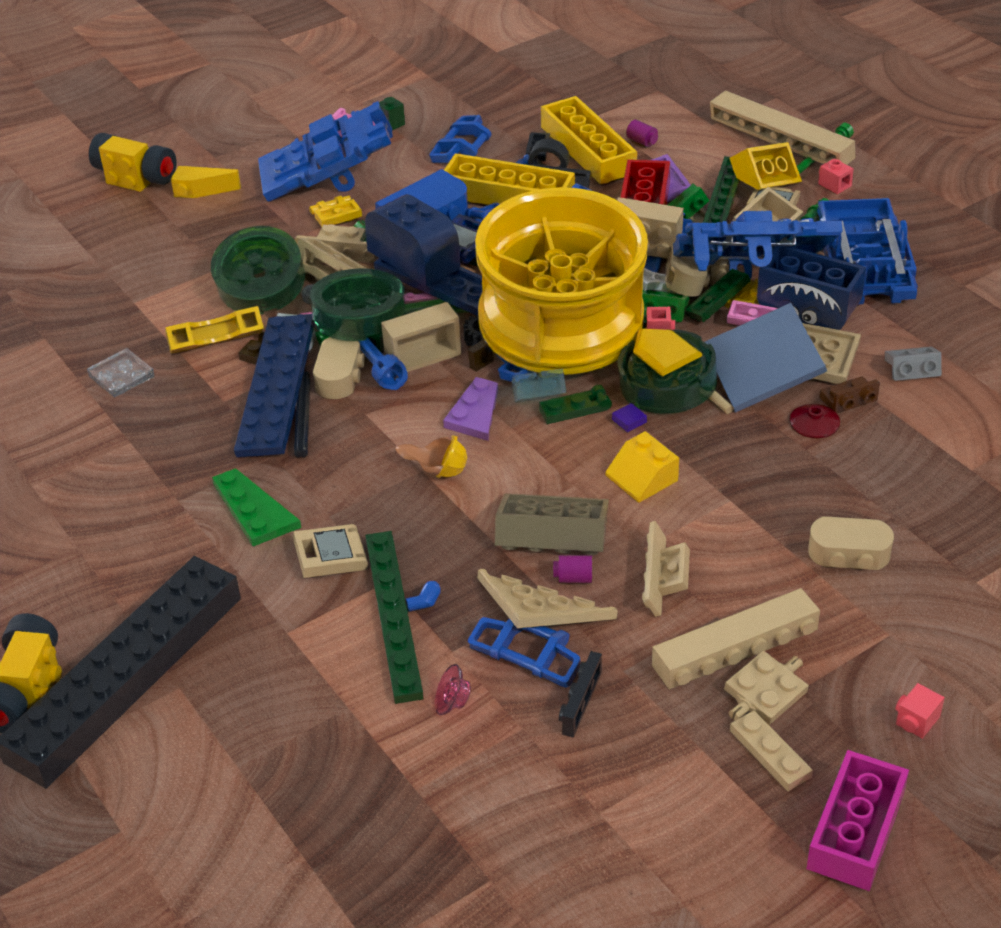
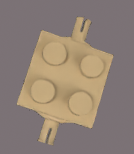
[724,650,809,725]

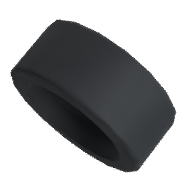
[528,139,570,168]

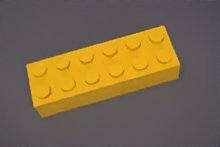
[541,96,637,184]
[444,153,575,205]

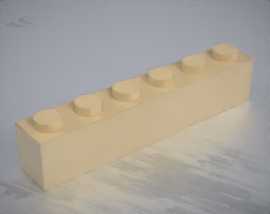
[652,588,820,689]

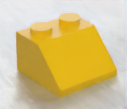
[605,431,679,503]

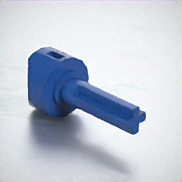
[358,337,408,390]

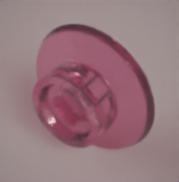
[435,664,471,715]

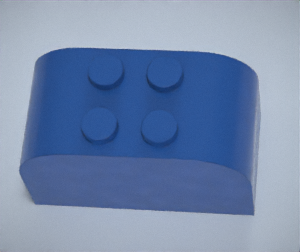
[375,169,468,226]

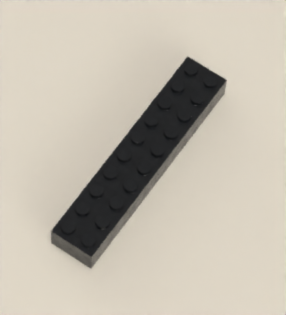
[0,556,241,789]

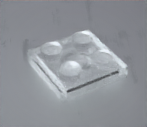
[87,348,155,398]

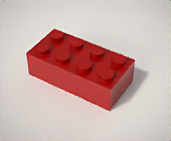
[620,159,670,205]

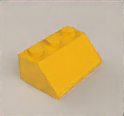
[730,142,802,190]

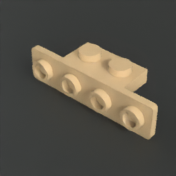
[295,224,379,263]
[642,521,690,617]

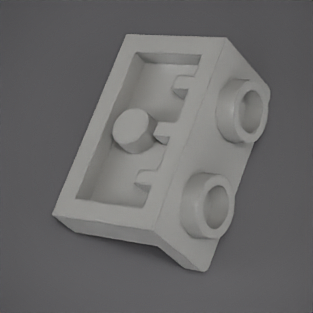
[885,346,942,381]

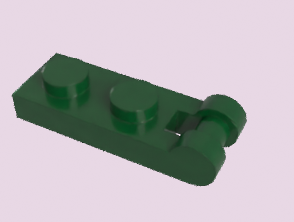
[539,385,612,425]

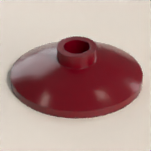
[790,404,840,439]

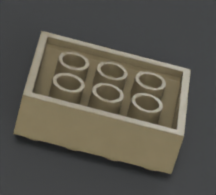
[495,493,609,555]

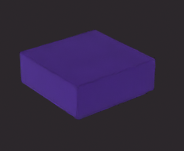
[612,403,647,432]

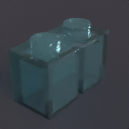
[511,368,567,402]

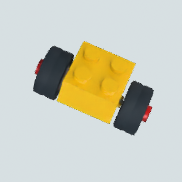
[89,133,177,192]
[0,613,62,733]

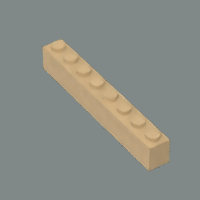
[710,91,855,165]

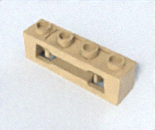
[292,238,376,298]

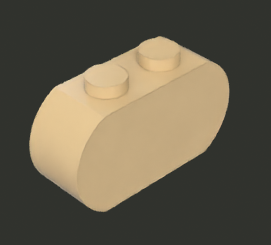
[665,245,710,296]
[313,335,365,399]
[808,517,894,570]

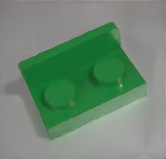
[668,183,710,219]
[642,290,689,322]

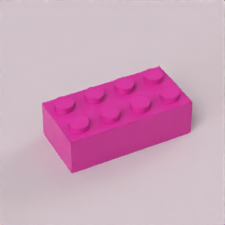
[806,750,909,891]

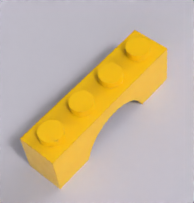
[165,306,264,354]

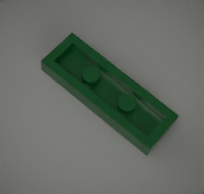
[685,268,751,323]

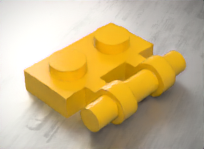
[309,195,362,227]

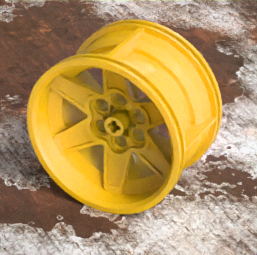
[475,187,648,375]

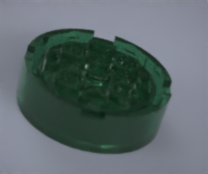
[211,226,305,315]
[310,268,406,341]
[618,329,717,414]

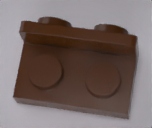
[819,376,880,413]

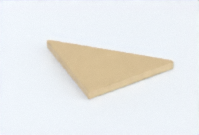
[477,569,618,628]

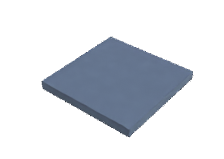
[703,303,827,412]

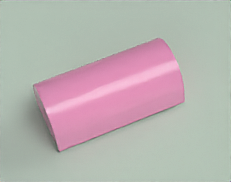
[727,300,778,326]

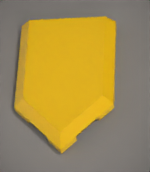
[633,329,702,376]

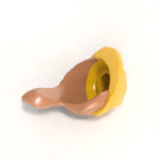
[395,435,467,478]

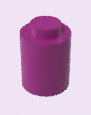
[626,119,658,147]
[553,555,592,583]

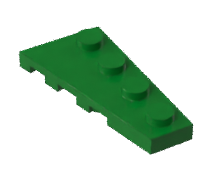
[212,468,301,547]

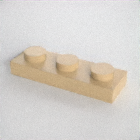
[730,711,813,792]

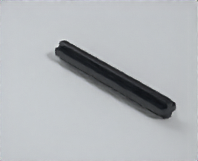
[294,371,310,458]

